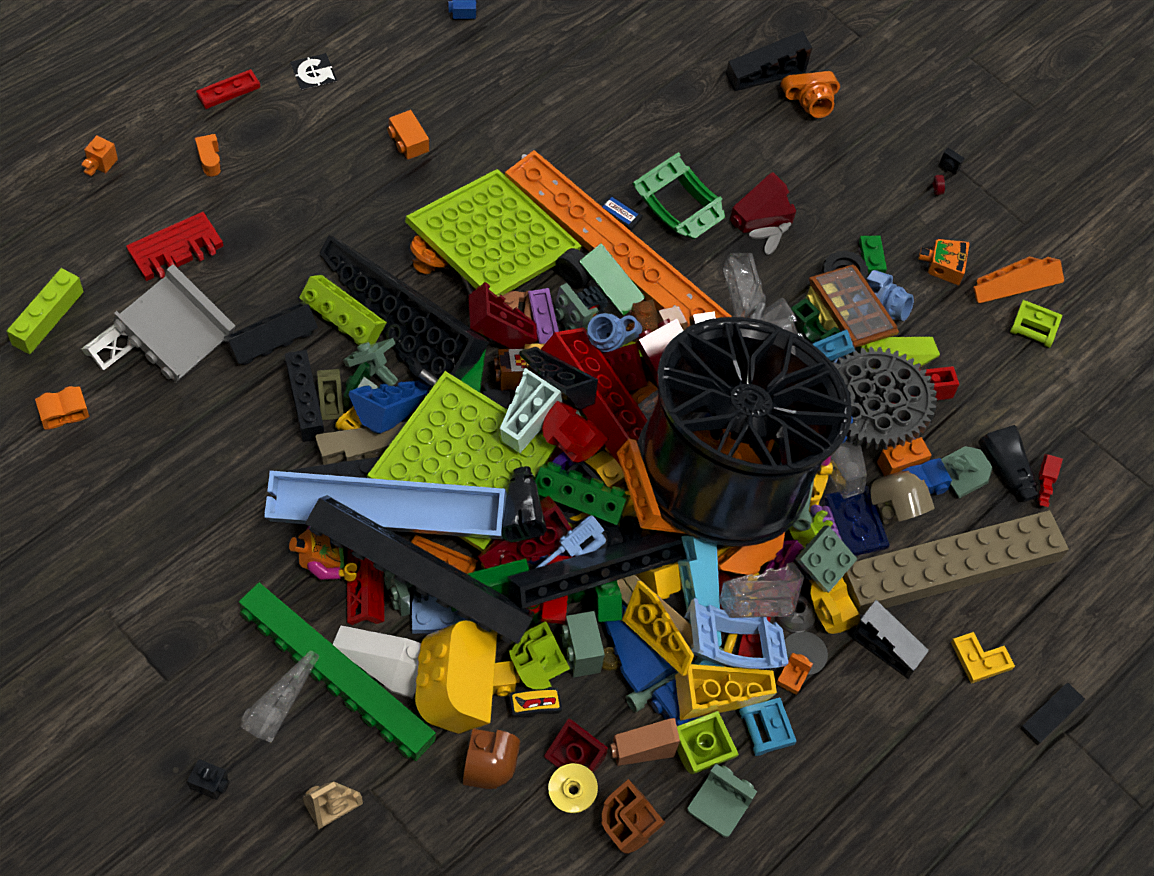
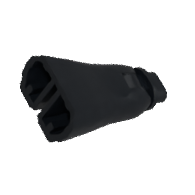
[978,425,1039,502]
[502,466,547,542]

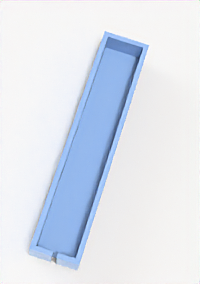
[265,471,507,540]

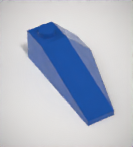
[604,604,676,693]

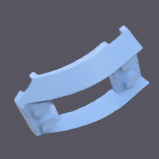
[684,598,788,669]

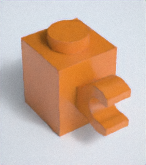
[82,135,118,176]

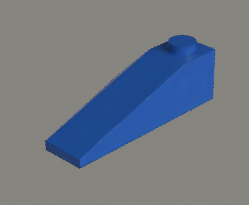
[349,380,430,433]

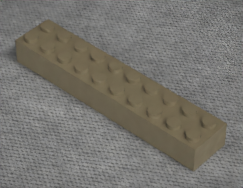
[842,510,1069,615]

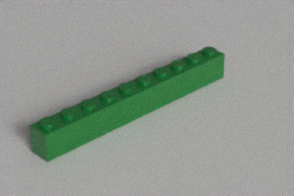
[239,582,436,761]

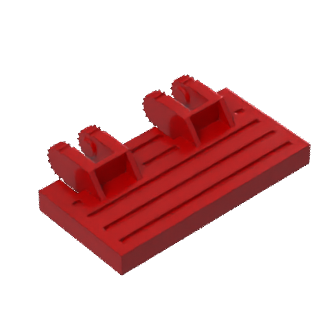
[126,212,223,281]

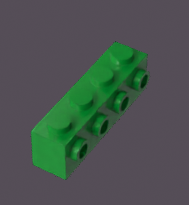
[535,462,630,525]

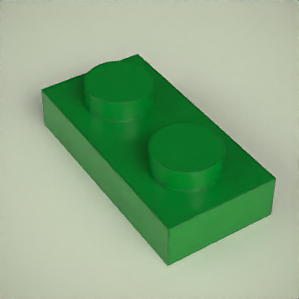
[859,236,887,274]

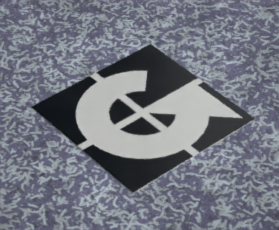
[290,53,337,90]

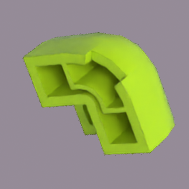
[509,621,570,689]

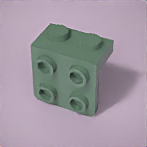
[687,764,757,838]

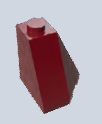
[730,172,796,233]

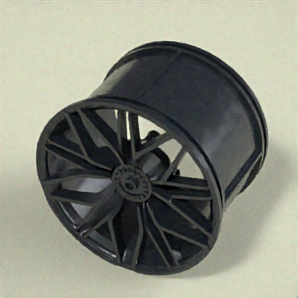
[637,317,852,546]

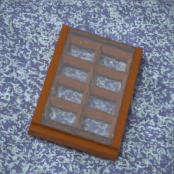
[809,265,899,348]

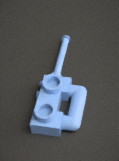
[536,515,606,568]

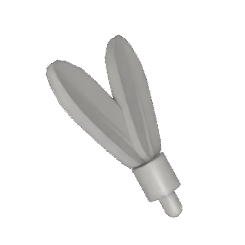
[749,222,791,255]

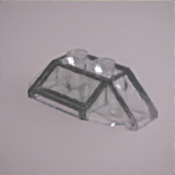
[723,253,766,318]

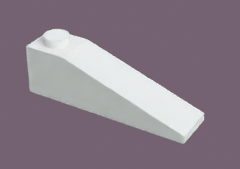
[333,626,421,699]

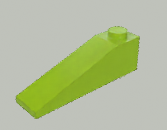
[855,337,940,369]

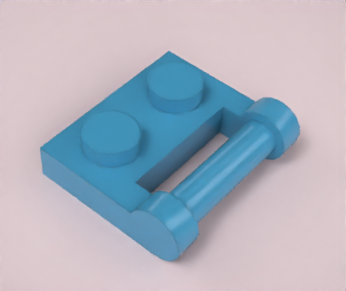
[739,697,797,756]

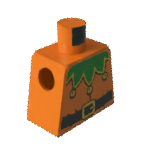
[918,239,969,285]

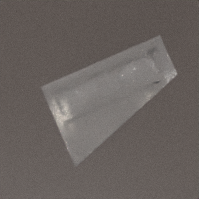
[829,435,867,499]

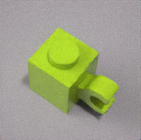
[789,510,833,548]

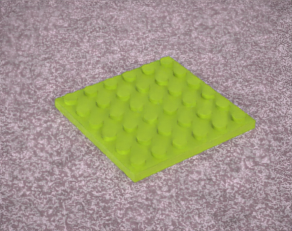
[405,169,582,296]
[367,371,557,552]

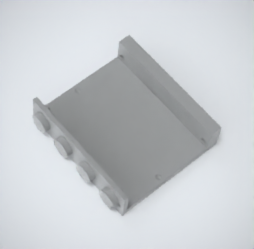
[113,264,235,383]

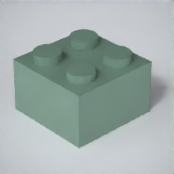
[560,611,605,678]

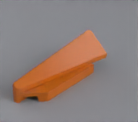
[973,256,1064,303]

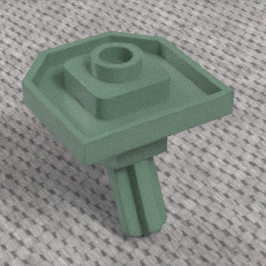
[343,338,398,386]
[941,446,992,498]

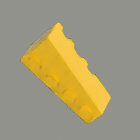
[675,664,777,720]

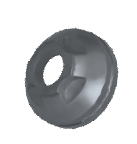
[774,592,817,633]

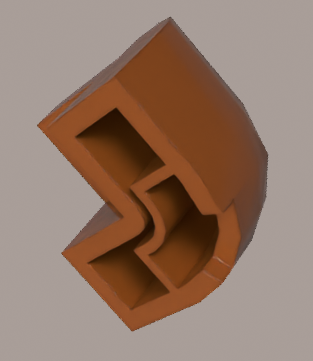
[463,729,520,789]
[601,779,666,853]

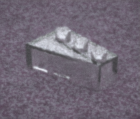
[719,562,804,618]

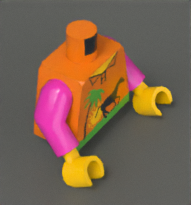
[289,526,357,581]

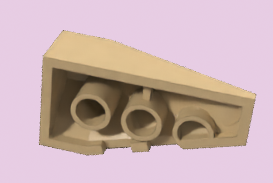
[303,782,363,829]

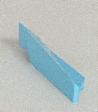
[678,535,722,646]

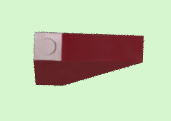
[478,495,573,569]

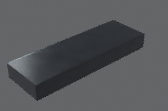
[1020,683,1085,746]

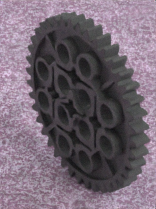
[833,347,937,450]

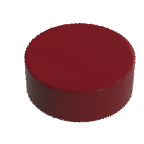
[933,175,945,195]

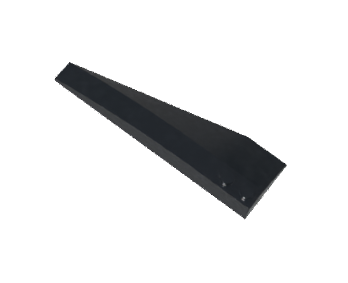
[319,235,489,386]

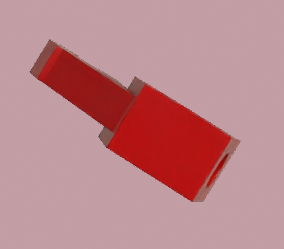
[1038,454,1063,507]

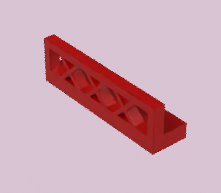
[347,548,384,625]

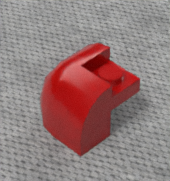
[542,401,608,462]

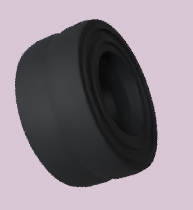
[556,248,592,288]

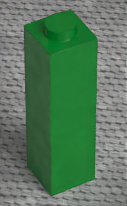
[450,559,529,612]

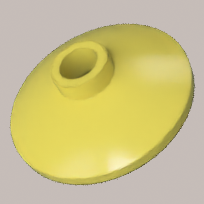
[548,763,598,813]

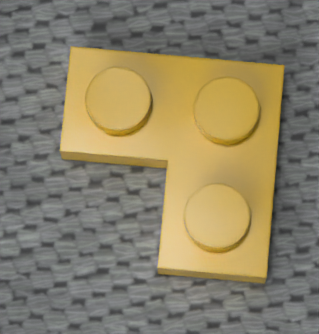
[951,632,1015,684]

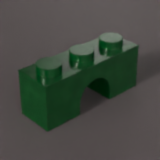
[786,298,840,362]

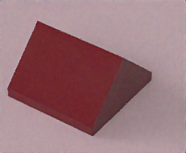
[544,718,608,773]

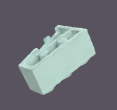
[500,368,562,453]

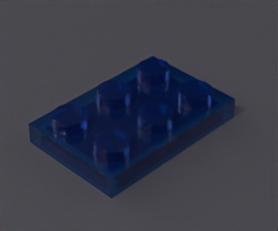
[824,486,890,556]

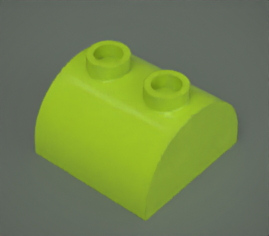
[677,711,739,774]

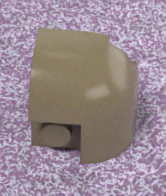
[871,471,935,524]

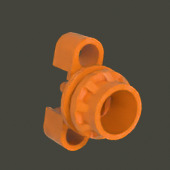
[781,71,840,118]

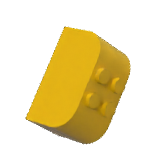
[415,620,497,734]

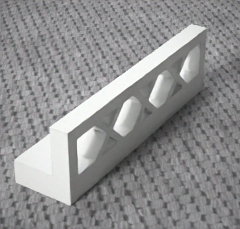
[81,324,135,370]

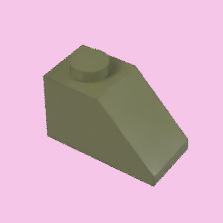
[317,369,344,420]

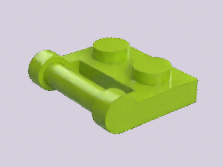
[1010,300,1062,348]

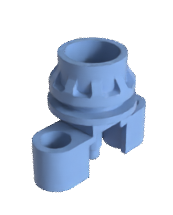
[848,270,914,321]
[587,313,642,354]

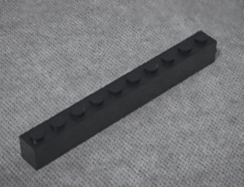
[507,531,725,609]

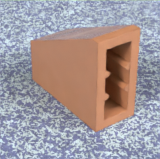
[610,718,680,766]

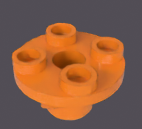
[410,236,449,274]

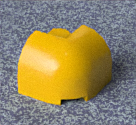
[810,578,860,634]

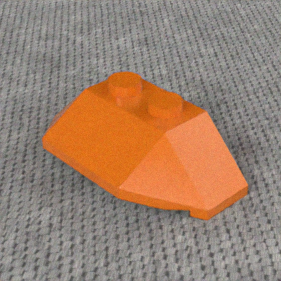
[718,533,785,576]

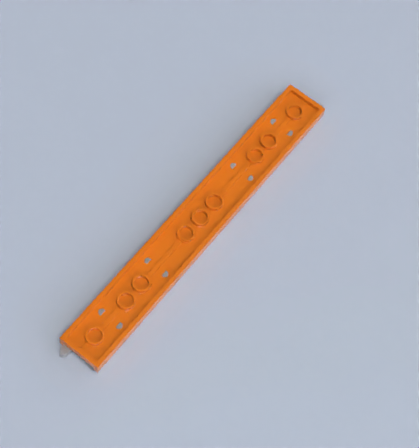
[505,150,732,327]

